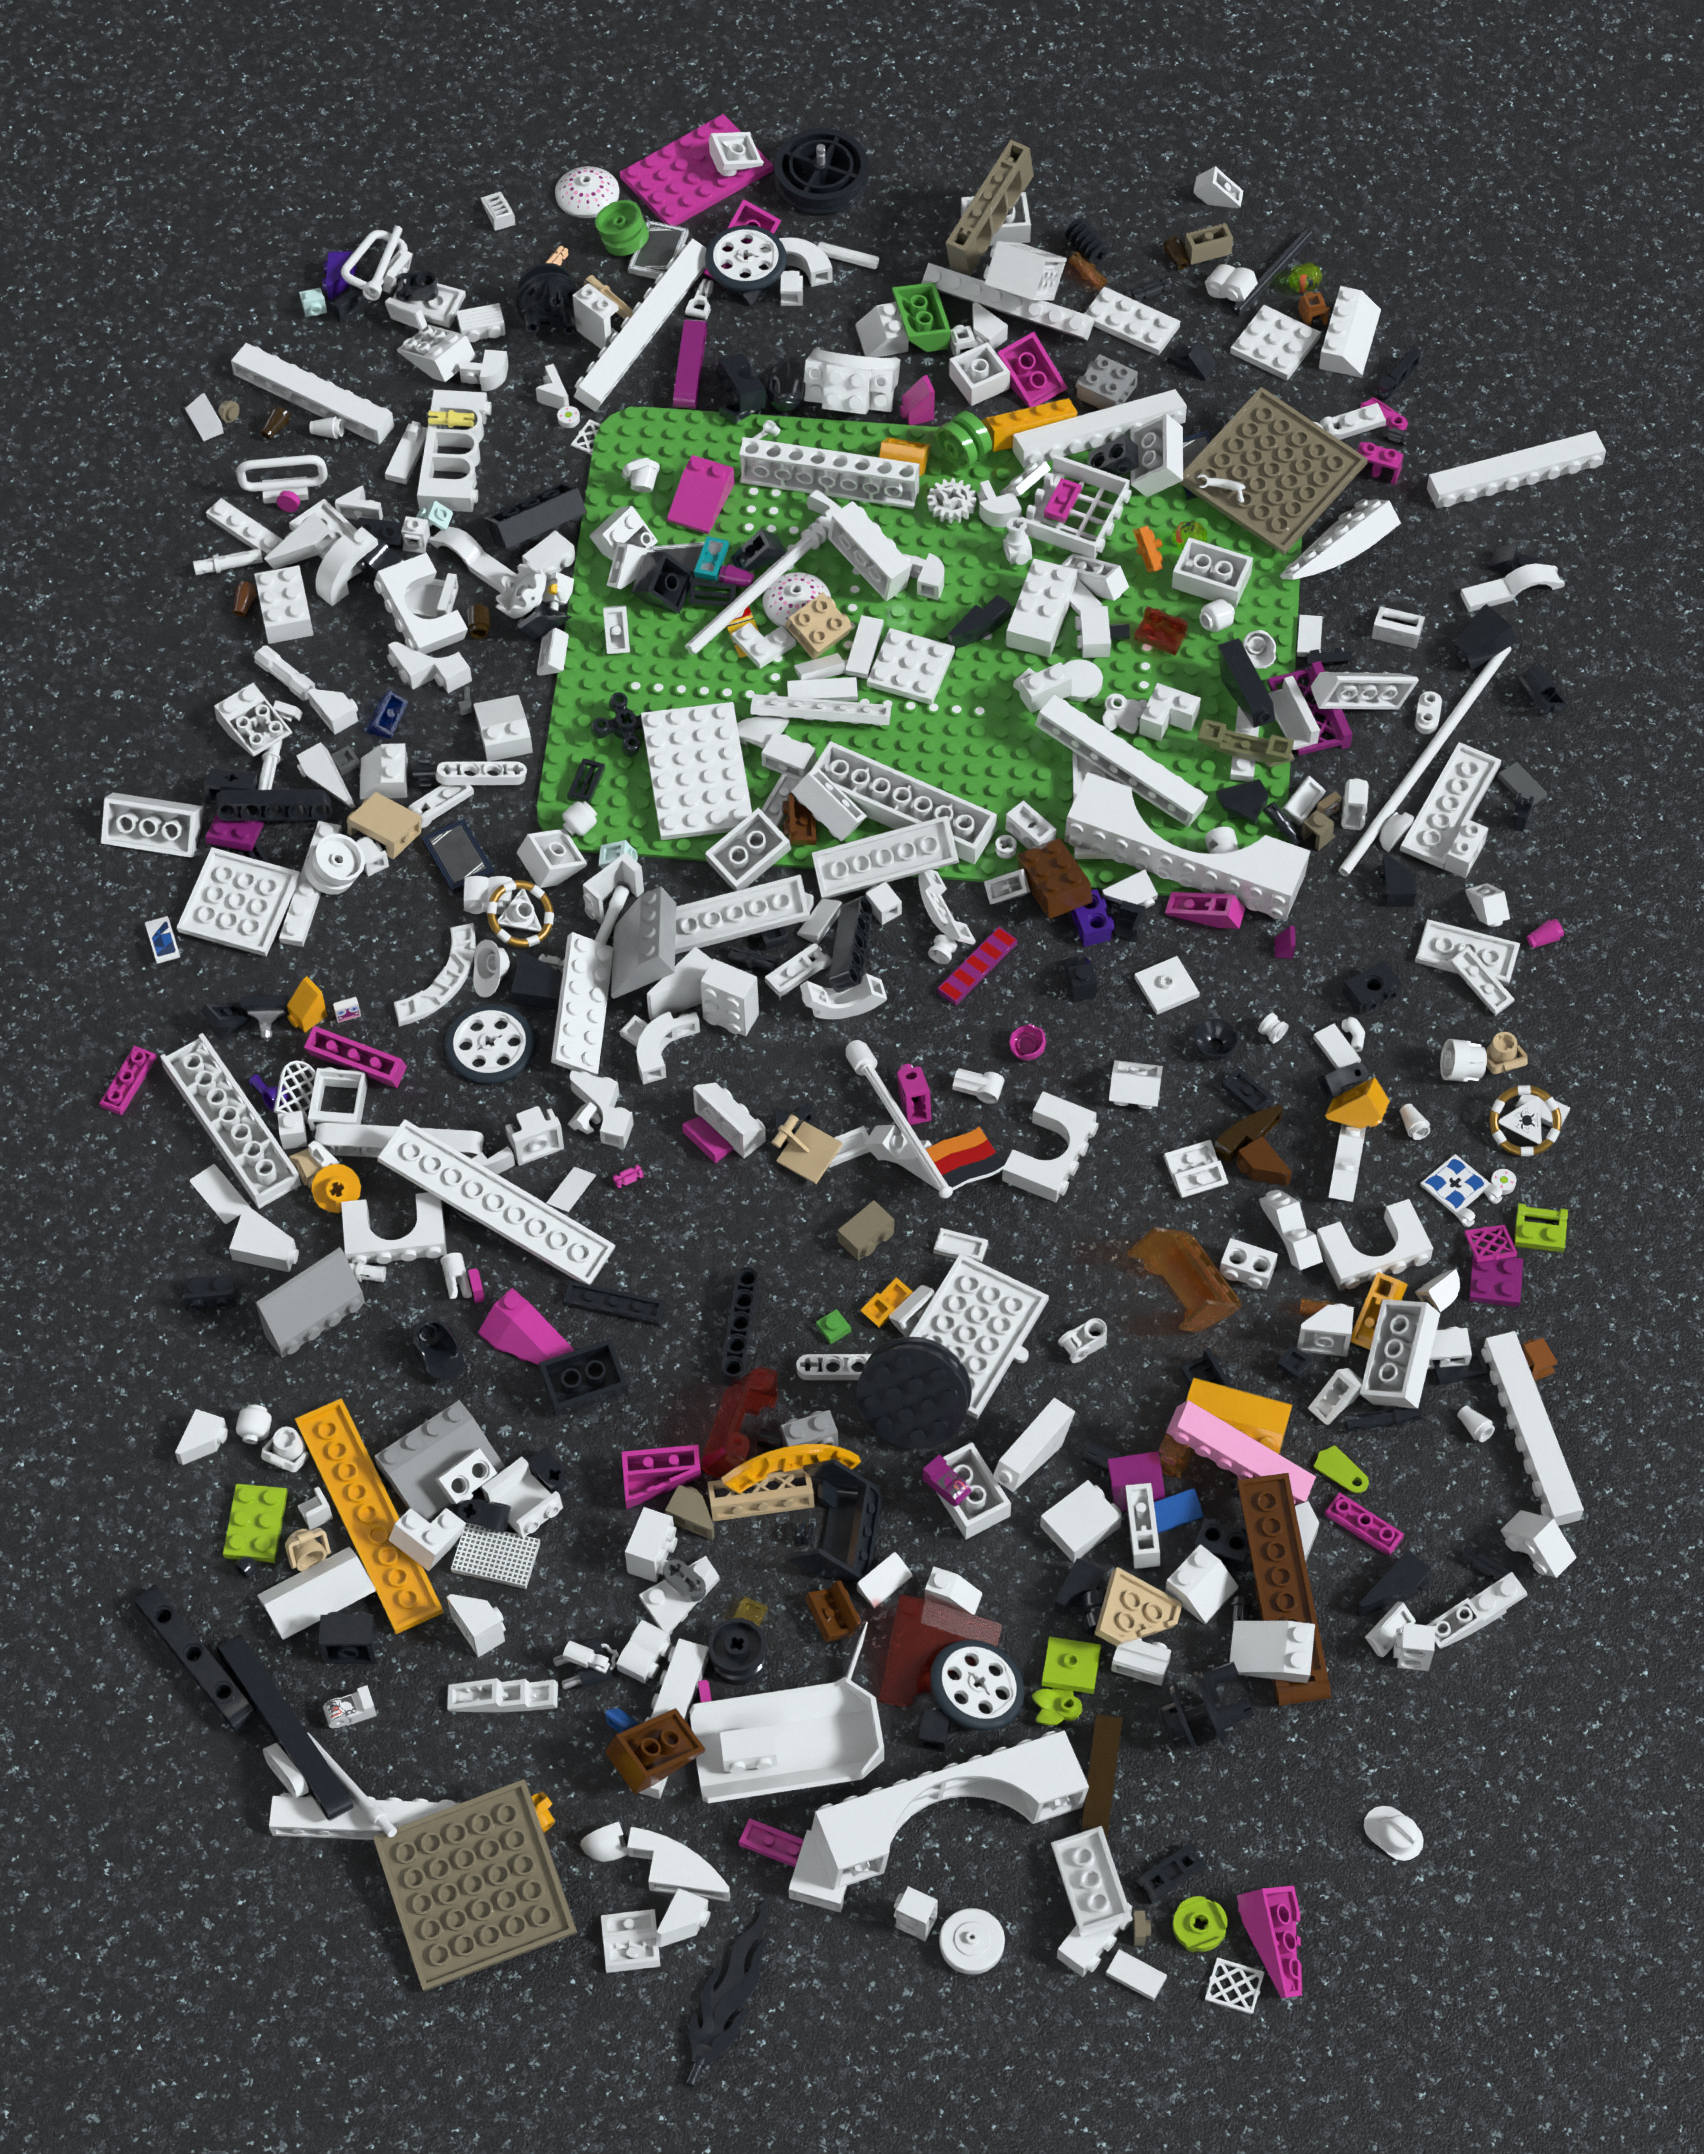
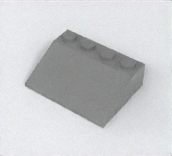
[611,886,677,999]
[256,1247,365,1358]
[375,1400,505,1520]

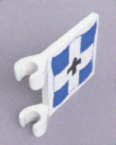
[1420,1154,1503,1227]

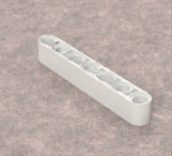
[315,1123,484,1159]

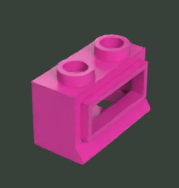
[1357,442,1403,485]

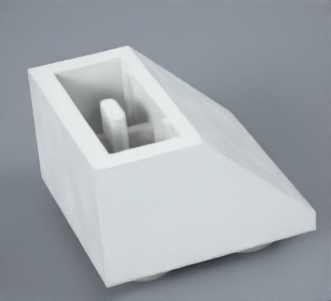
[589,506,658,561]

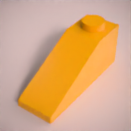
[1350,1271,1408,1350]

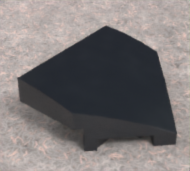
[1216,779,1268,825]

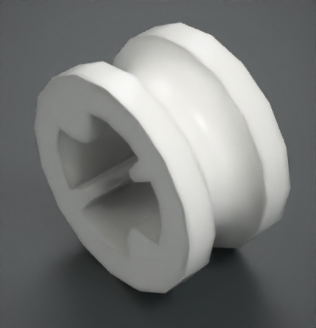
[995,835,1017,859]

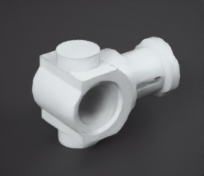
[1003,517,1032,565]

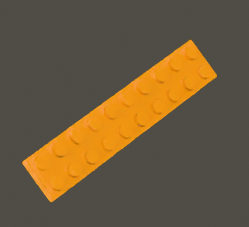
[295,1398,444,1634]

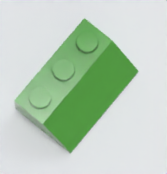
[892,282,951,352]

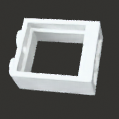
[308,1067,368,1131]

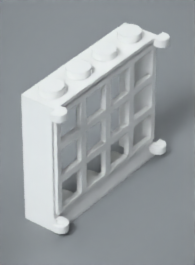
[1021,454,1132,559]

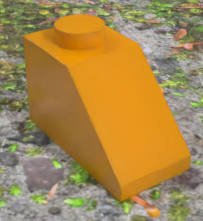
[287,976,327,1033]

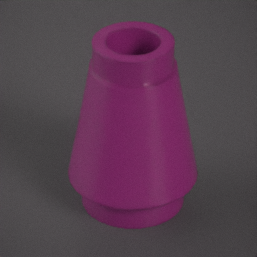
[719,564,754,587]

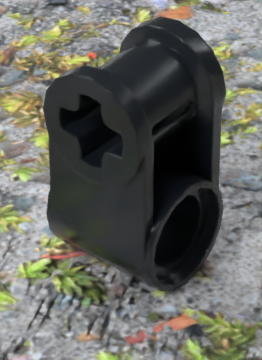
[396,271,439,302]
[526,1447,568,1496]
[458,1499,511,1532]

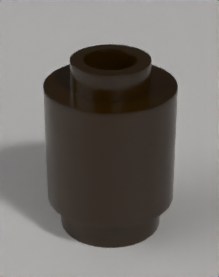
[467,604,490,639]

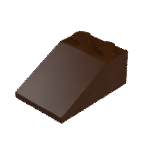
[605,1708,706,1794]

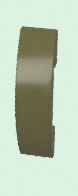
[1197,719,1294,762]

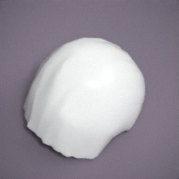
[1242,630,1276,669]

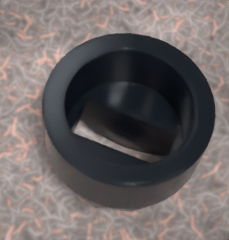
[234,1556,257,1579]

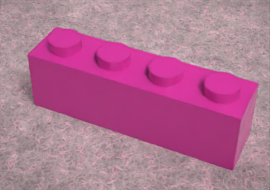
[304,1026,407,1088]

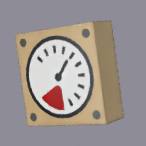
[1317,792,1341,817]

